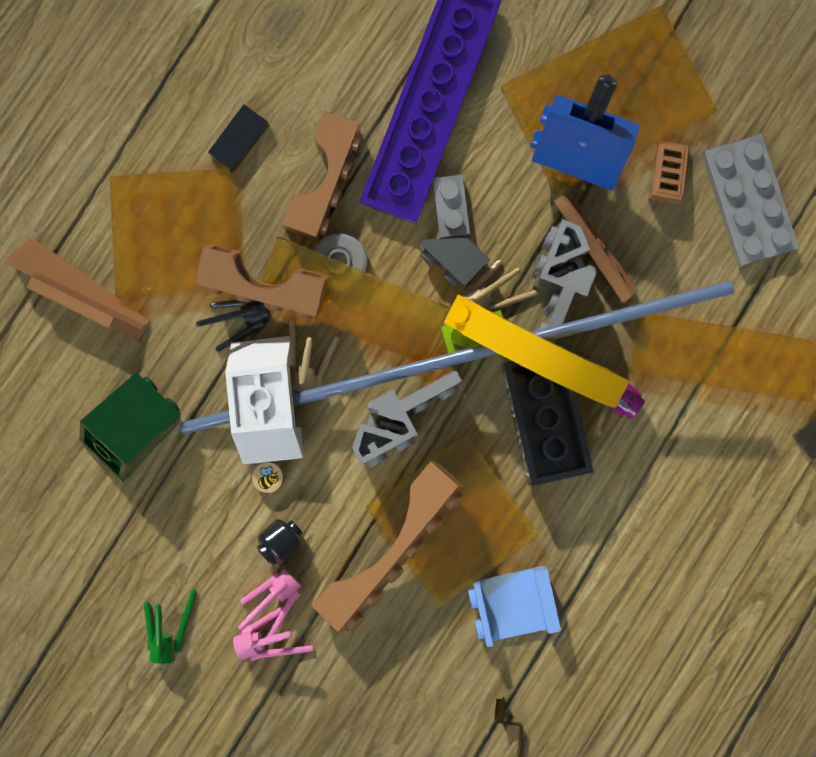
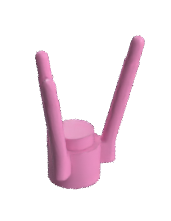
[238,569,302,637]
[233,606,314,661]

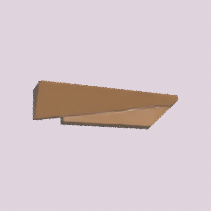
[4,238,149,343]

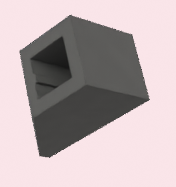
[420,238,490,290]

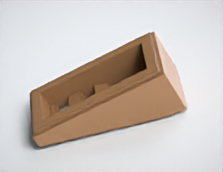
[648,140,689,205]

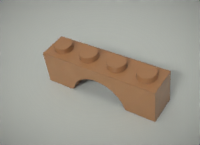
[282,111,363,242]
[195,244,330,319]

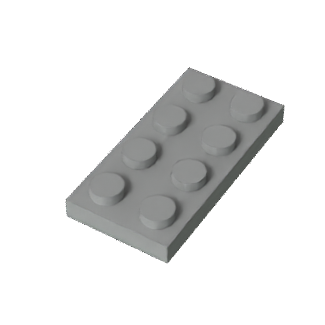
[701,134,799,267]

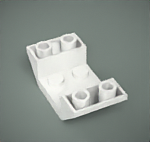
[225,336,304,464]

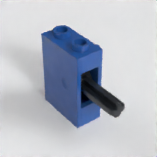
[530,74,640,191]

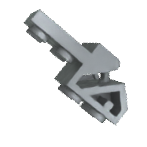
[531,219,596,344]
[352,370,462,467]

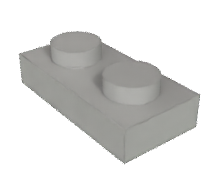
[433,175,470,239]

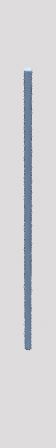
[180,281,735,434]

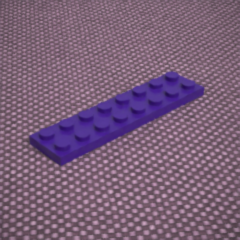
[360,0,502,225]

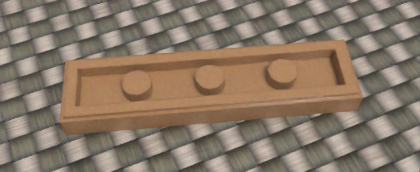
[554,193,638,303]

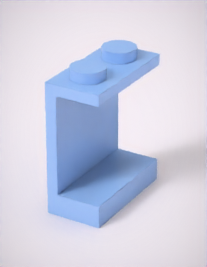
[468,565,561,647]

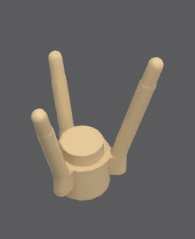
[461,260,539,312]
[289,320,340,392]

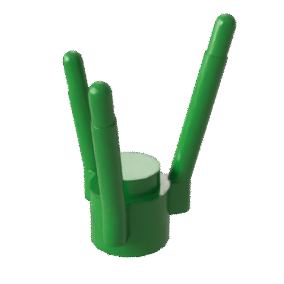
[144,589,197,664]

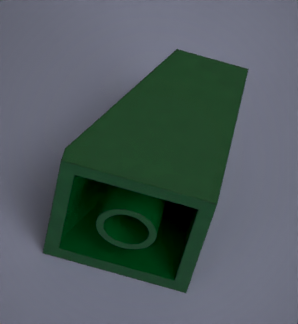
[79,372,181,482]

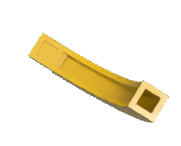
[444,294,630,408]

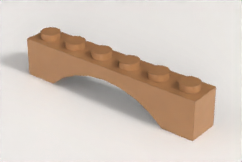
[312,461,466,632]

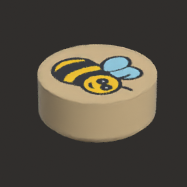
[252,462,284,493]

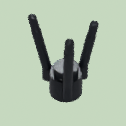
[196,300,270,352]

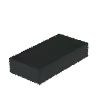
[208,104,269,172]

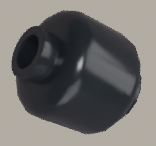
[256,519,303,566]

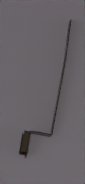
[494,697,523,757]

